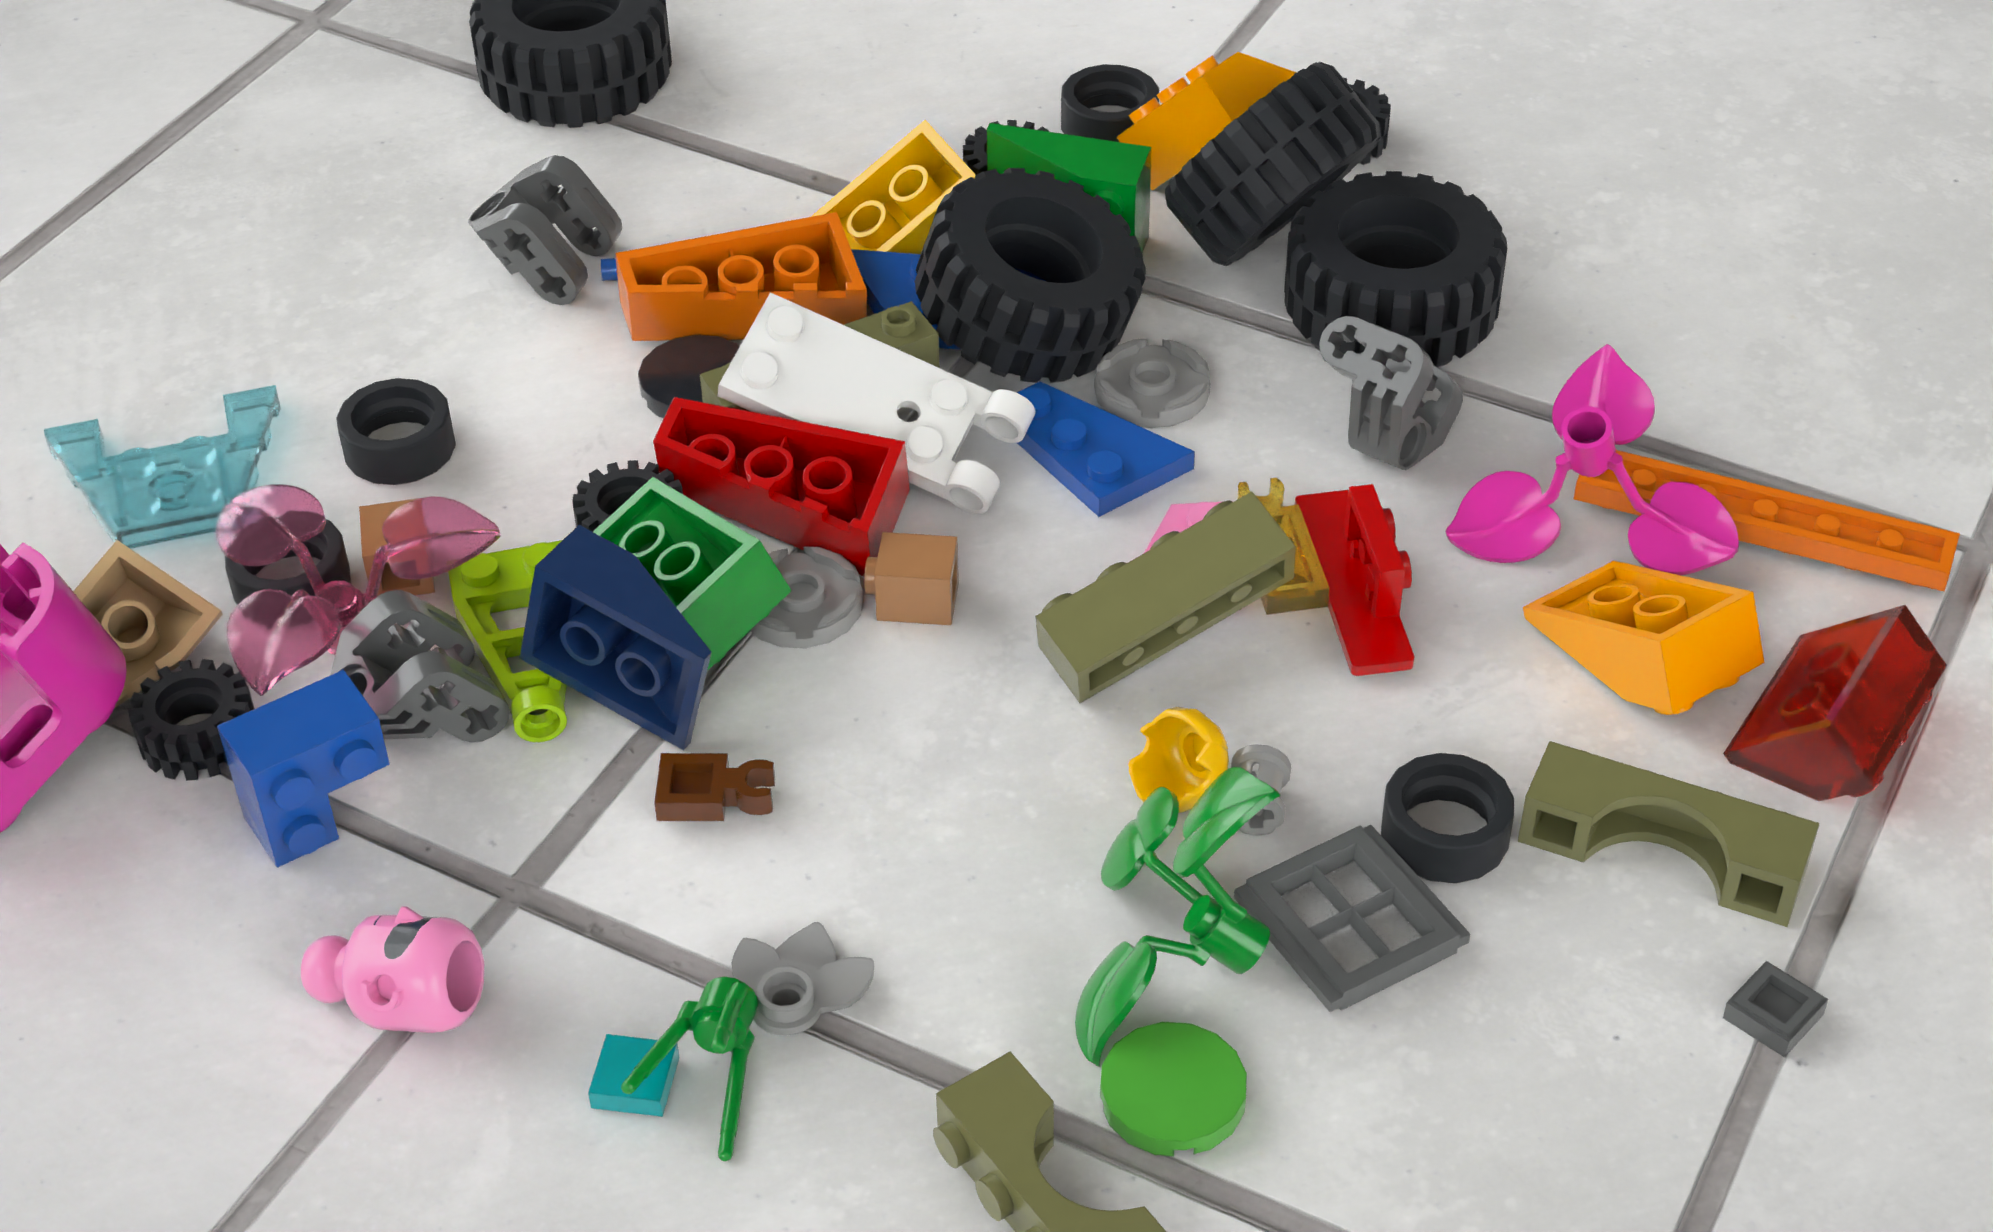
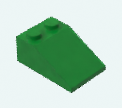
[987,123,1152,253]
[593,477,792,671]

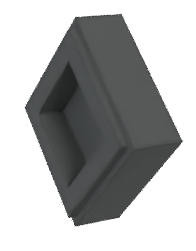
[1723,961,1828,1057]

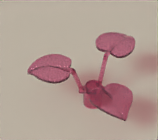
[215,484,501,696]

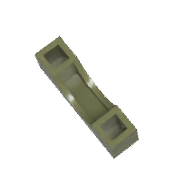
[1518,741,1820,927]
[933,1051,1166,1232]

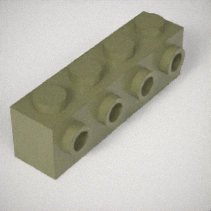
[1035,491,1296,703]

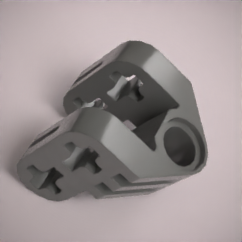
[468,155,622,305]
[1319,316,1463,470]
[330,590,510,743]

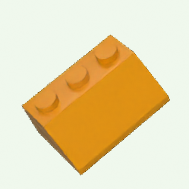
[1117,52,1297,190]

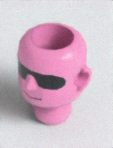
[301,906,485,1033]

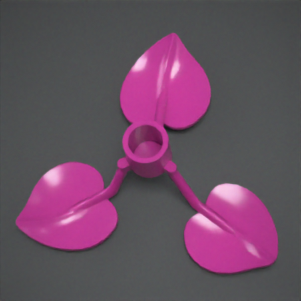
[1445,344,1739,575]

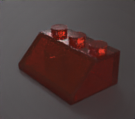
[1723,605,1947,801]

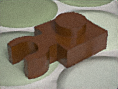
[654,753,775,821]

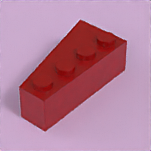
[653,397,910,577]

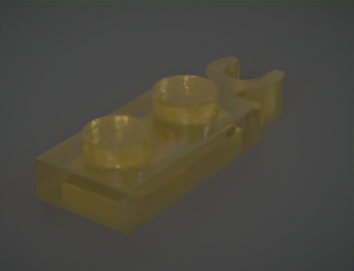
[1237,478,1330,615]

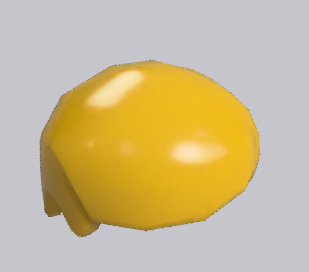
[1128,707,1229,813]

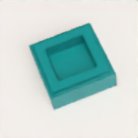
[588,1034,680,1117]

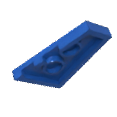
[1016,381,1195,517]

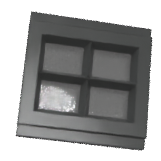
[1234,825,1470,1012]

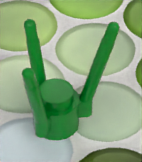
[621,976,758,1161]

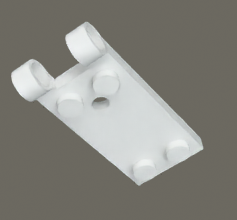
[718,292,1036,514]

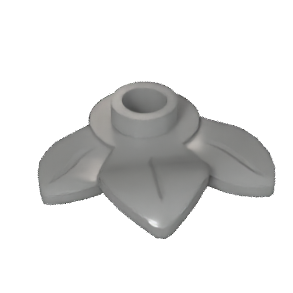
[731,922,874,1035]

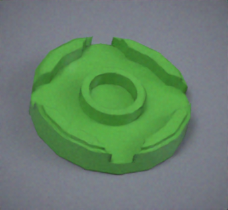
[1100,1022,1247,1156]

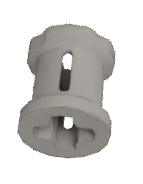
[1231,744,1291,835]

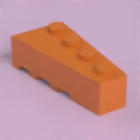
[615,212,867,341]

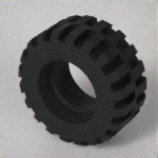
[469,0,672,128]
[1165,62,1382,266]
[914,168,1146,383]
[1284,171,1508,367]

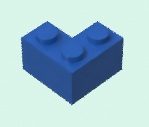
[217,669,390,868]

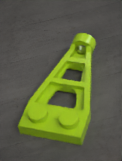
[446,540,567,742]

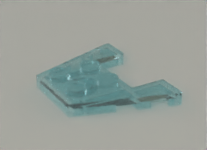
[44,385,281,549]

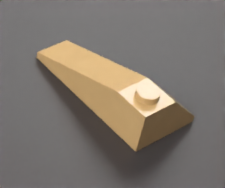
[73,540,223,708]

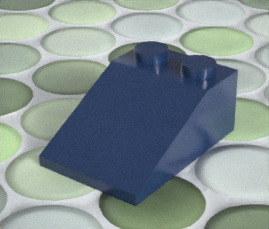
[519,525,712,750]

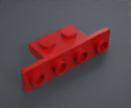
[1294,484,1415,676]

